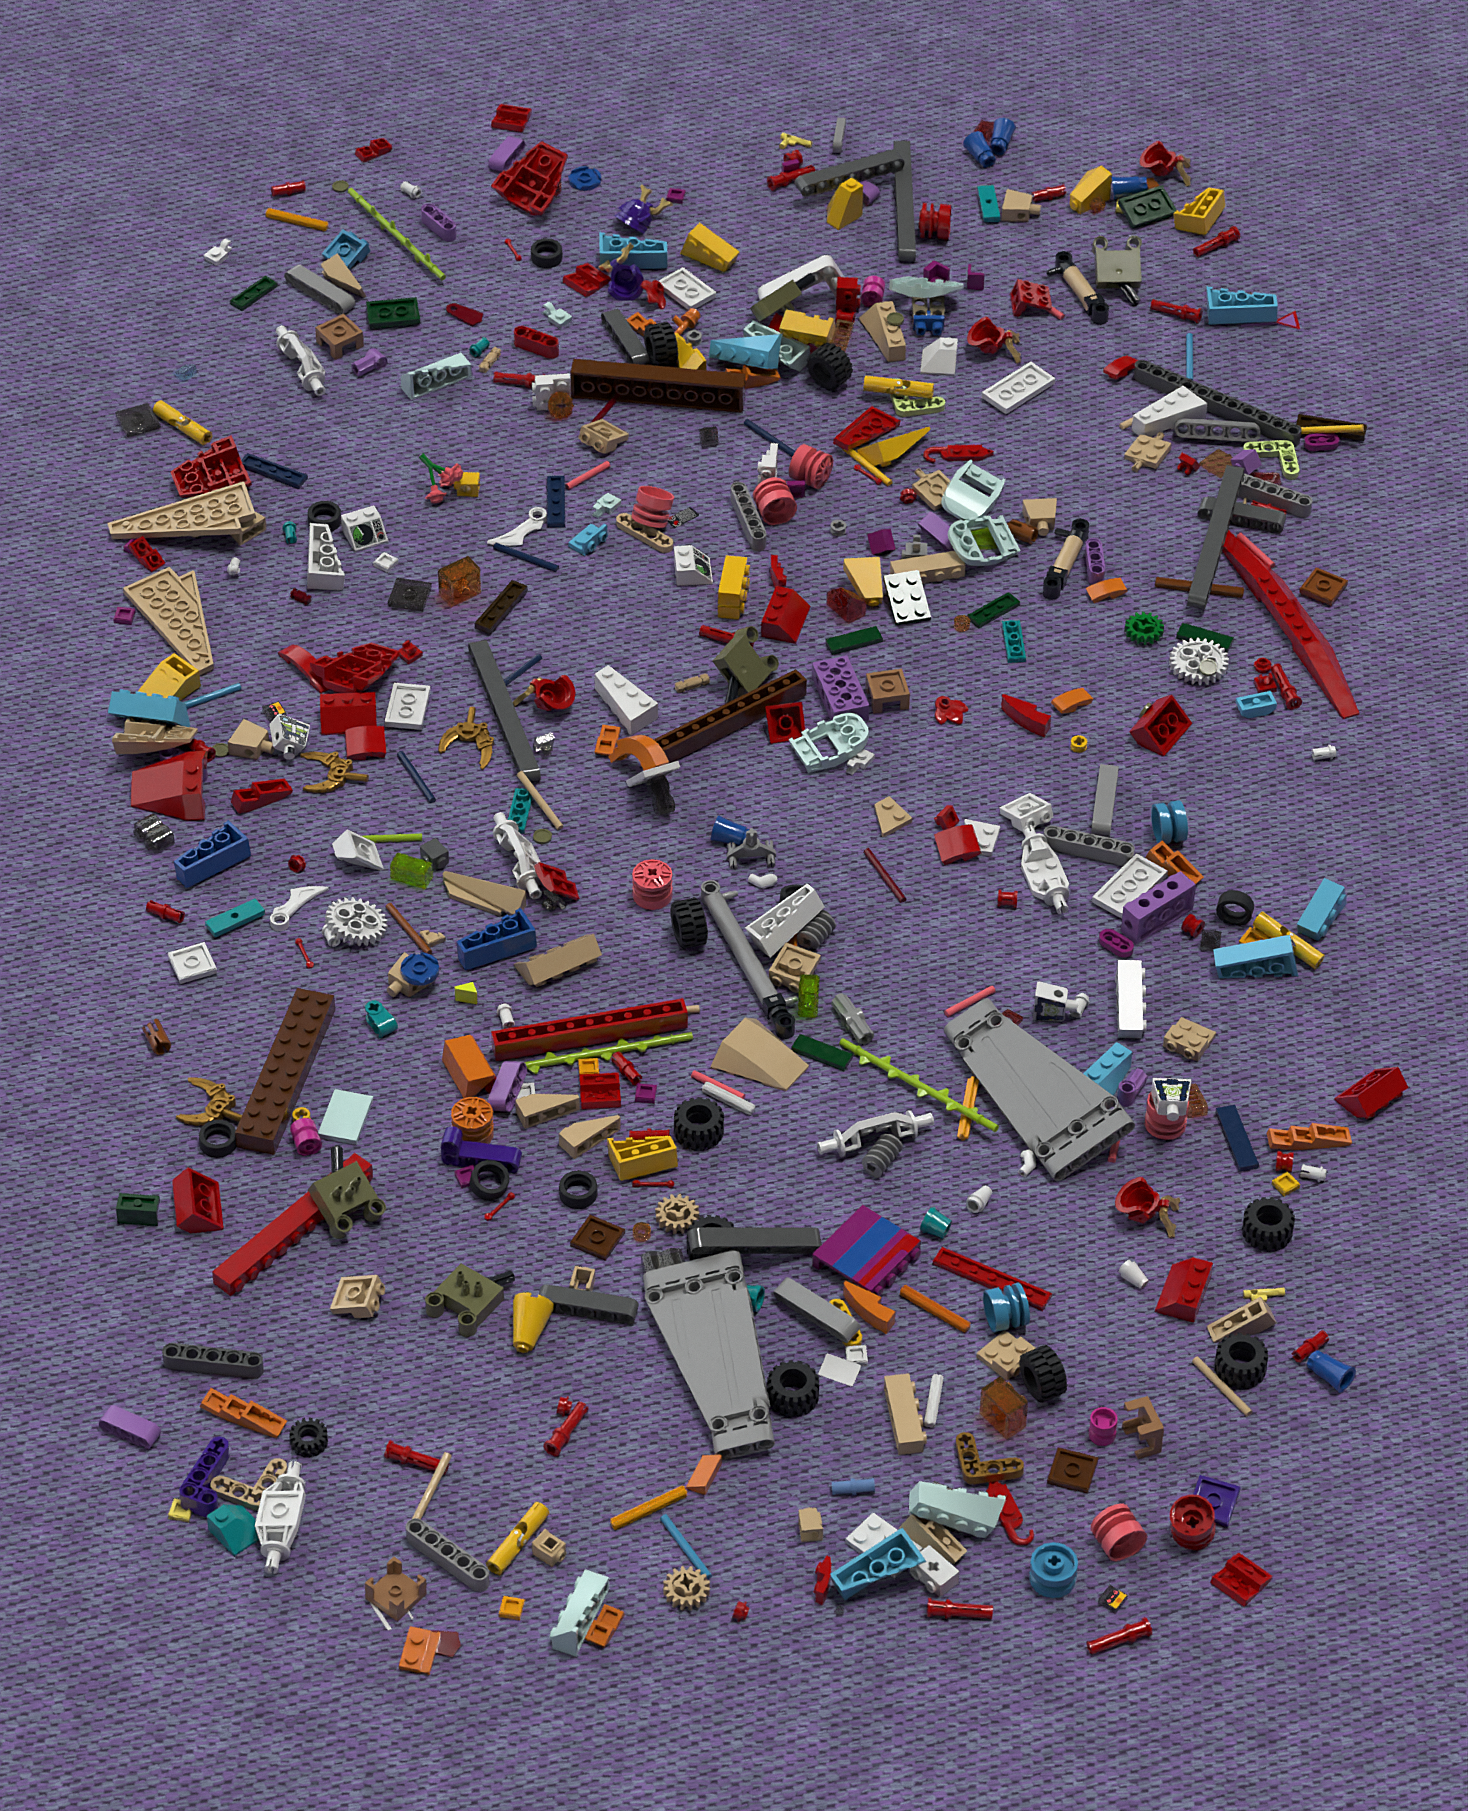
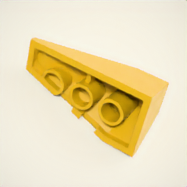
[675,333,706,370]
[857,426,931,467]

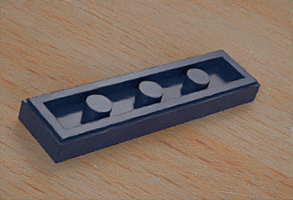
[241,453,308,489]
[547,476,565,528]
[1215,1105,1259,1172]

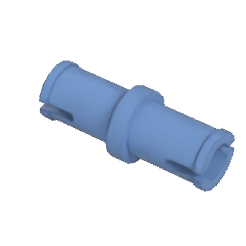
[832,1478,875,1495]

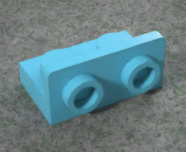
[568,524,608,556]

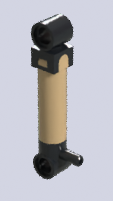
[1046,251,1109,325]
[1043,518,1089,600]

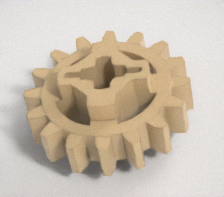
[655,1194,699,1234]
[663,1566,710,1610]

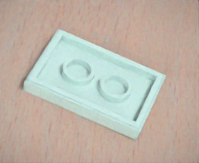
[318,1089,373,1145]

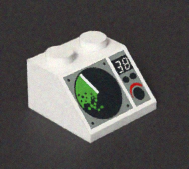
[341,506,388,552]
[674,545,713,586]

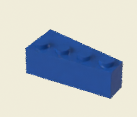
[174,820,251,888]
[456,908,537,970]

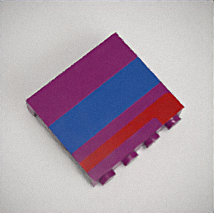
[812,1205,921,1296]

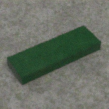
[230,276,278,311]
[967,592,1020,628]
[1176,622,1234,653]
[825,626,883,655]
[791,1034,853,1071]

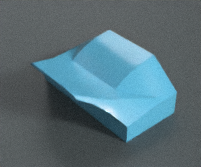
[1236,691,1277,719]

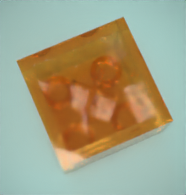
[438,556,481,607]
[979,1376,1028,1440]

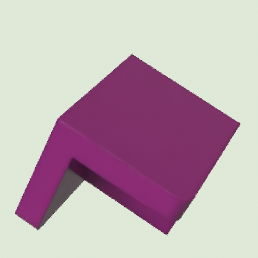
[923,260,950,283]
[967,264,985,290]
[867,529,896,554]

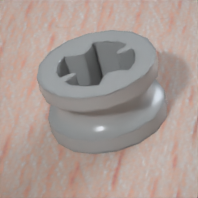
[687,330,702,346]
[830,520,846,536]

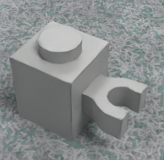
[902,535,927,559]

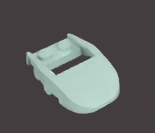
[889,276,964,298]
[941,460,1005,521]
[947,516,1020,566]
[789,713,869,773]

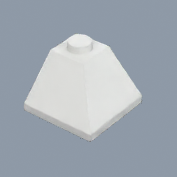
[920,338,958,376]
[332,830,384,870]

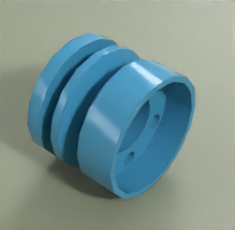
[983,1283,1030,1332]

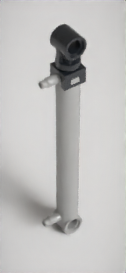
[701,880,798,1039]

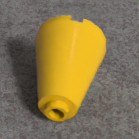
[513,1292,554,1353]

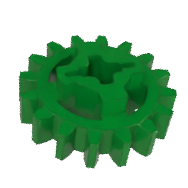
[1124,612,1164,645]

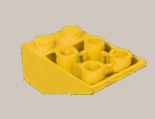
[138,653,201,701]

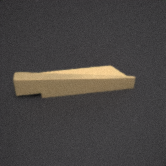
[443,871,526,917]

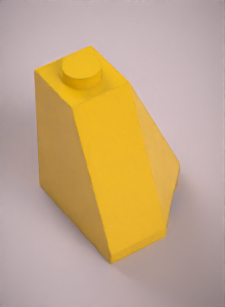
[1069,166,1112,215]
[827,178,863,230]
[843,557,883,606]

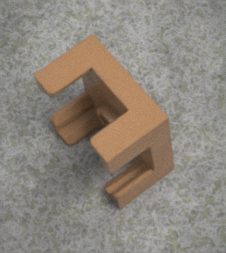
[315,314,364,360]
[865,669,910,714]
[1122,1396,1164,1459]
[365,1557,426,1622]

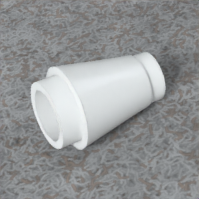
[966,1186,992,1213]
[1118,1260,1149,1289]

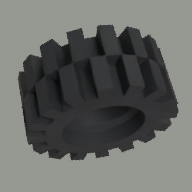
[289,1418,328,1457]

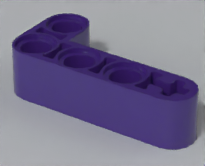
[441,1126,522,1173]
[179,1436,229,1517]

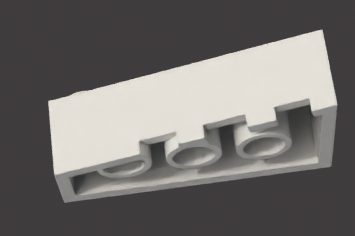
[1132,386,1207,437]
[307,523,345,590]
[595,665,658,736]
[745,884,825,958]
[1115,960,1146,1038]

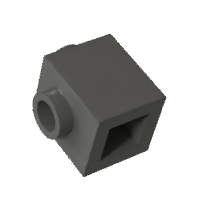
[420,838,449,871]

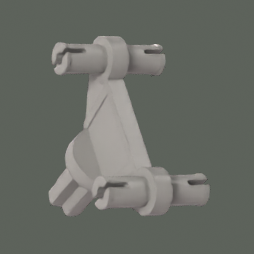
[726,828,776,869]

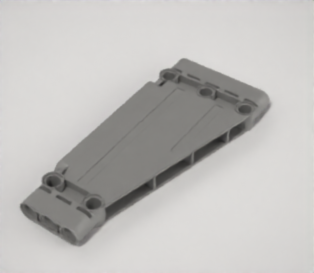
[944,998,1135,1181]
[643,1251,775,1460]

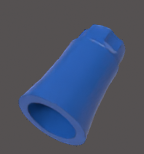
[991,118,1016,155]
[963,131,996,168]
[1112,176,1148,200]
[711,815,749,846]
[1306,1350,1356,1393]

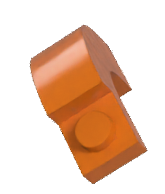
[608,735,669,771]

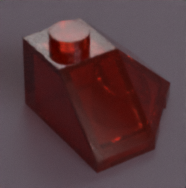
[826,587,867,624]

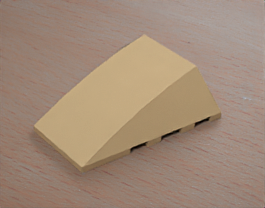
[112,717,198,754]
[710,1018,809,1091]

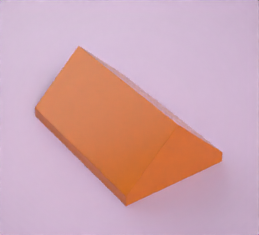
[442,1035,496,1098]

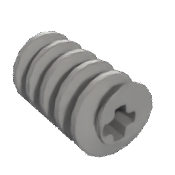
[797,910,836,949]
[862,1134,903,1178]

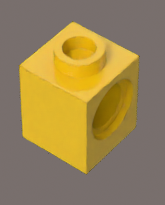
[454,472,480,497]

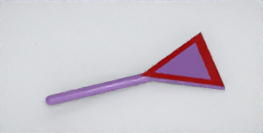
[1241,310,1300,330]

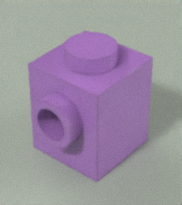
[1230,449,1262,475]

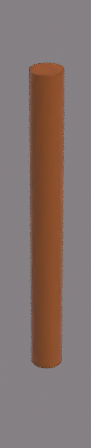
[386,903,432,954]

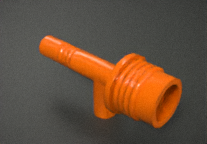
[672,308,701,336]

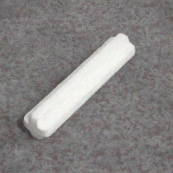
[702,1082,755,1115]
[924,1374,943,1428]

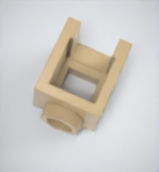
[570,1266,595,1291]
[798,1508,823,1542]
[532,1529,566,1567]

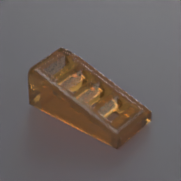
[831,319,854,352]
[1187,1084,1208,1119]

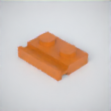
[399,1626,441,1675]

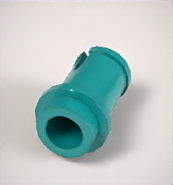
[469,337,490,357]
[282,521,297,544]

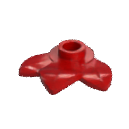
[640,280,666,310]
[934,696,969,725]

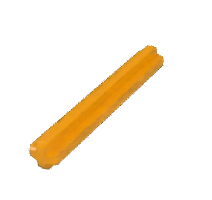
[266,208,329,231]
[957,1076,979,1141]
[610,1485,687,1530]

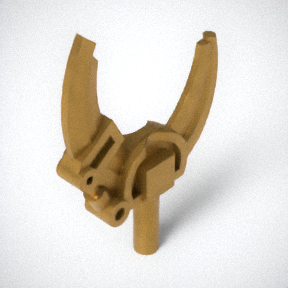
[438,707,494,770]
[299,752,369,793]
[176,1077,242,1126]

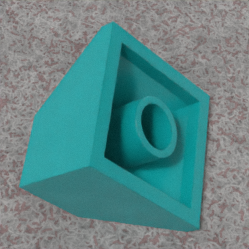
[207,1504,260,1557]

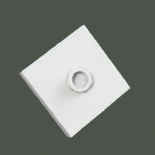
[168,942,217,984]

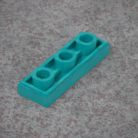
[977,185,1000,222]
[1002,620,1026,663]
[508,788,533,834]
[205,898,265,937]

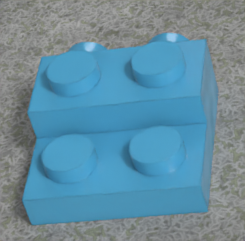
[322,229,371,270]

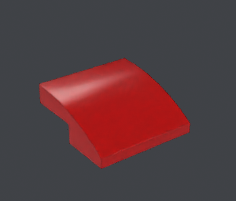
[491,104,532,132]
[562,263,611,297]
[345,726,386,760]
[934,824,982,865]
[534,862,580,900]
[579,1072,621,1109]
[1210,1553,1273,1607]

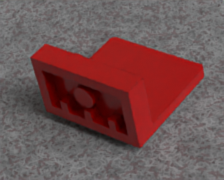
[1010,279,1052,317]

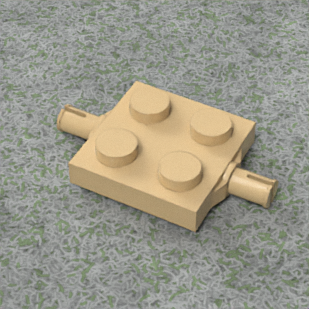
[1124,432,1172,472]
[912,468,950,511]

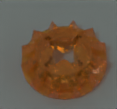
[548,391,574,419]

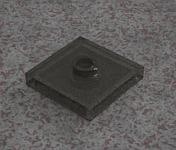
[115,403,160,438]
[388,578,432,612]

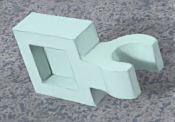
[543,302,572,328]
[593,493,621,518]

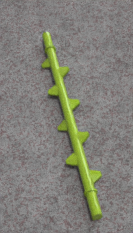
[347,188,446,281]
[499,1032,693,1074]
[839,1038,999,1132]

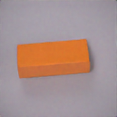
[686,1455,722,1495]

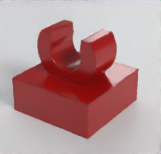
[1177,452,1200,475]
[398,640,423,664]
[1254,673,1277,693]
[934,805,960,830]

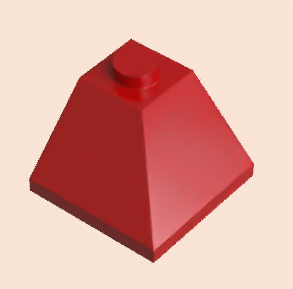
[765,702,806,743]

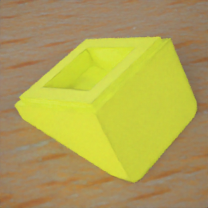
[454,982,478,1004]

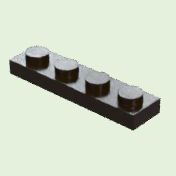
[1296,414,1367,441]
[474,580,528,634]

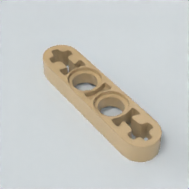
[616,513,673,553]

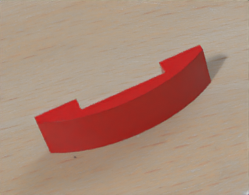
[278,644,329,694]

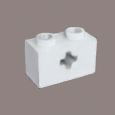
[910,1545,959,1597]

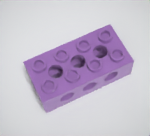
[812,656,869,721]
[1121,871,1196,945]

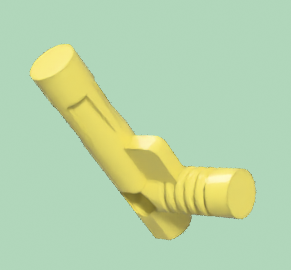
[779,133,813,149]
[1243,1288,1285,1302]

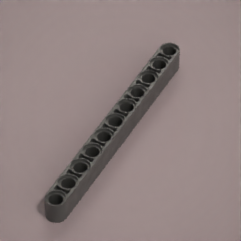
[893,141,916,261]
[1134,360,1301,447]
[1187,465,1244,610]
[468,640,541,783]

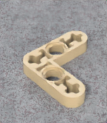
[210,1458,287,1511]

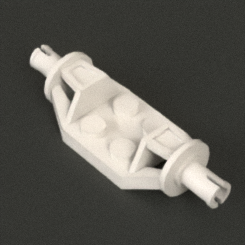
[276,326,326,396]
[493,812,542,899]
[1021,825,1070,914]
[817,1110,934,1157]
[255,1461,306,1574]

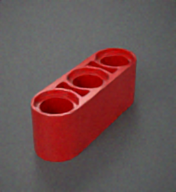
[514,326,559,359]

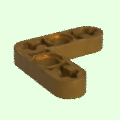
[956,1432,1024,1484]

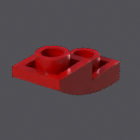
[355,138,393,163]
[1103,355,1138,379]
[127,536,166,572]
[771,555,787,587]
[813,1555,831,1605]

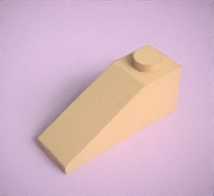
[320,253,366,298]
[515,1094,580,1128]
[559,1115,621,1159]
[1207,1296,1277,1343]
[899,1514,967,1564]

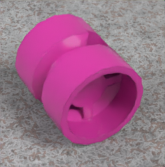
[861,276,885,307]
[290,1118,322,1156]
[1089,1407,1118,1446]

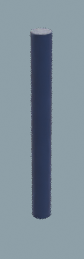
[744,419,795,457]
[493,542,559,572]
[503,654,542,686]
[397,751,436,803]

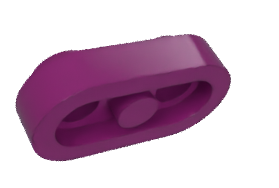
[1304,433,1339,451]
[1099,929,1134,957]

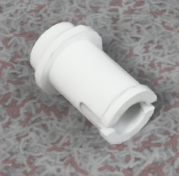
[400,181,422,199]
[1312,745,1336,761]
[322,924,340,947]
[1069,993,1089,1018]
[497,1004,515,1029]
[1300,1164,1327,1182]

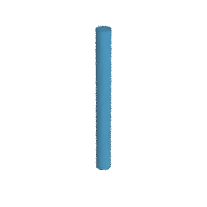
[1186,333,1193,380]
[183,683,242,709]
[660,1514,712,1580]

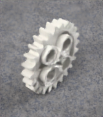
[1169,638,1229,685]
[325,897,387,946]

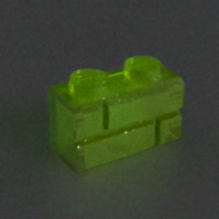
[390,853,433,890]
[798,974,820,1018]

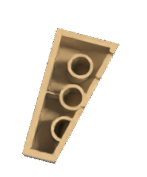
[859,301,906,362]
[514,934,602,987]

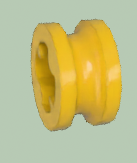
[1070,735,1087,753]
[292,1107,310,1123]

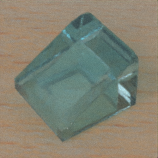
[172,364,197,382]

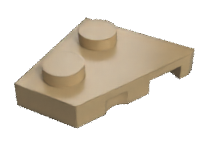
[874,796,912,838]

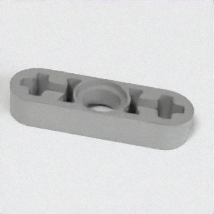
[833,117,846,153]

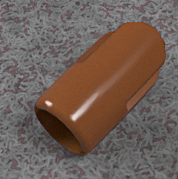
[1007,519,1038,544]
[142,1018,171,1055]

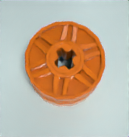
[451,1097,494,1144]

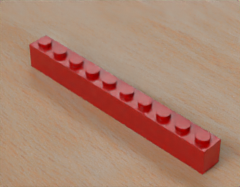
[491,998,688,1061]
[212,1153,373,1296]

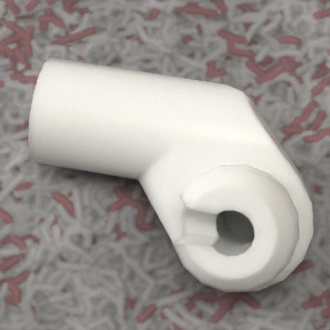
[227,558,240,575]
[748,874,778,889]
[1018,1150,1036,1177]

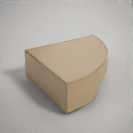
[420,930,446,948]

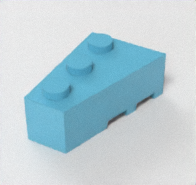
[1297,878,1347,941]

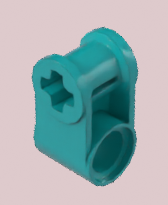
[365,1000,398,1038]

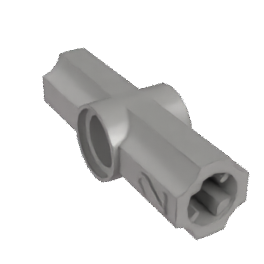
[831,993,874,1045]

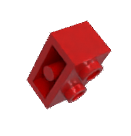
[836,277,861,313]

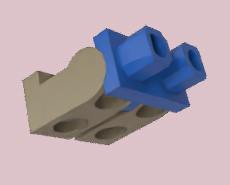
[911,296,945,335]

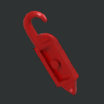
[923,444,994,462]
[986,1481,1034,1546]

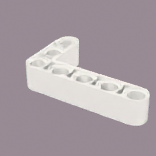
[758,255,844,300]

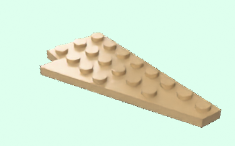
[107,482,256,539]
[123,567,214,675]

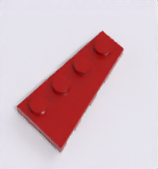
[833,406,900,451]

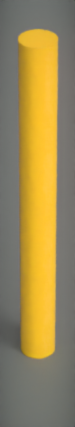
[1301,425,1364,434]
[842,449,893,486]

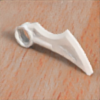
[487,507,547,547]
[270,886,329,931]

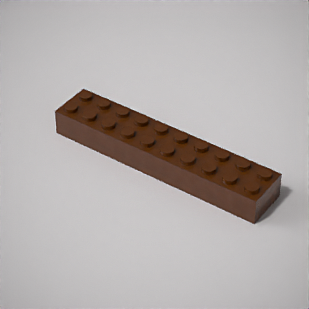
[570,359,746,413]
[235,988,336,1155]

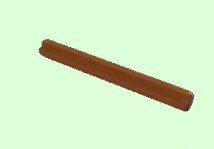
[1155,577,1244,598]

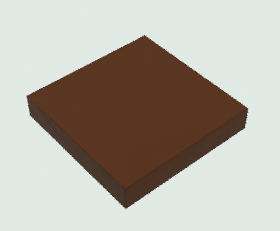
[570,1214,625,1261]
[1047,1447,1099,1494]

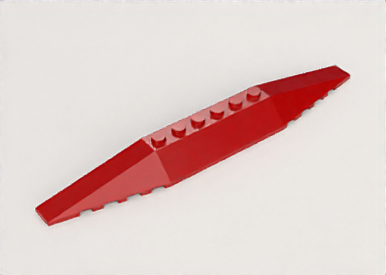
[1222,530,1359,719]

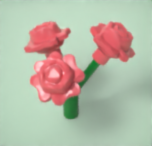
[418,453,463,504]

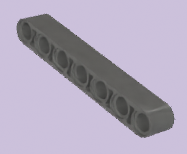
[794,149,905,197]
[688,1227,822,1254]

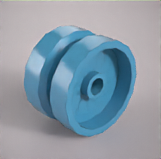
[1151,800,1188,844]
[1029,1542,1078,1598]

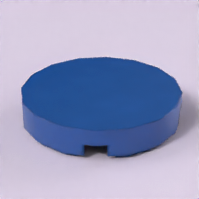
[568,166,601,191]
[401,953,439,986]

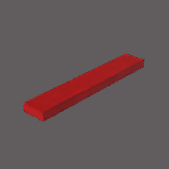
[933,1247,1052,1311]

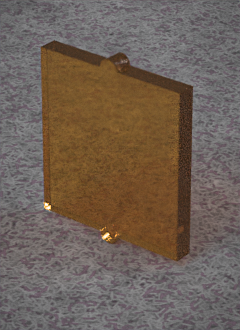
[1199,448,1233,478]

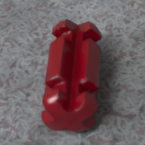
[290,588,312,605]

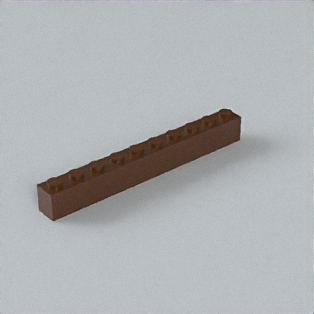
[654,669,807,764]

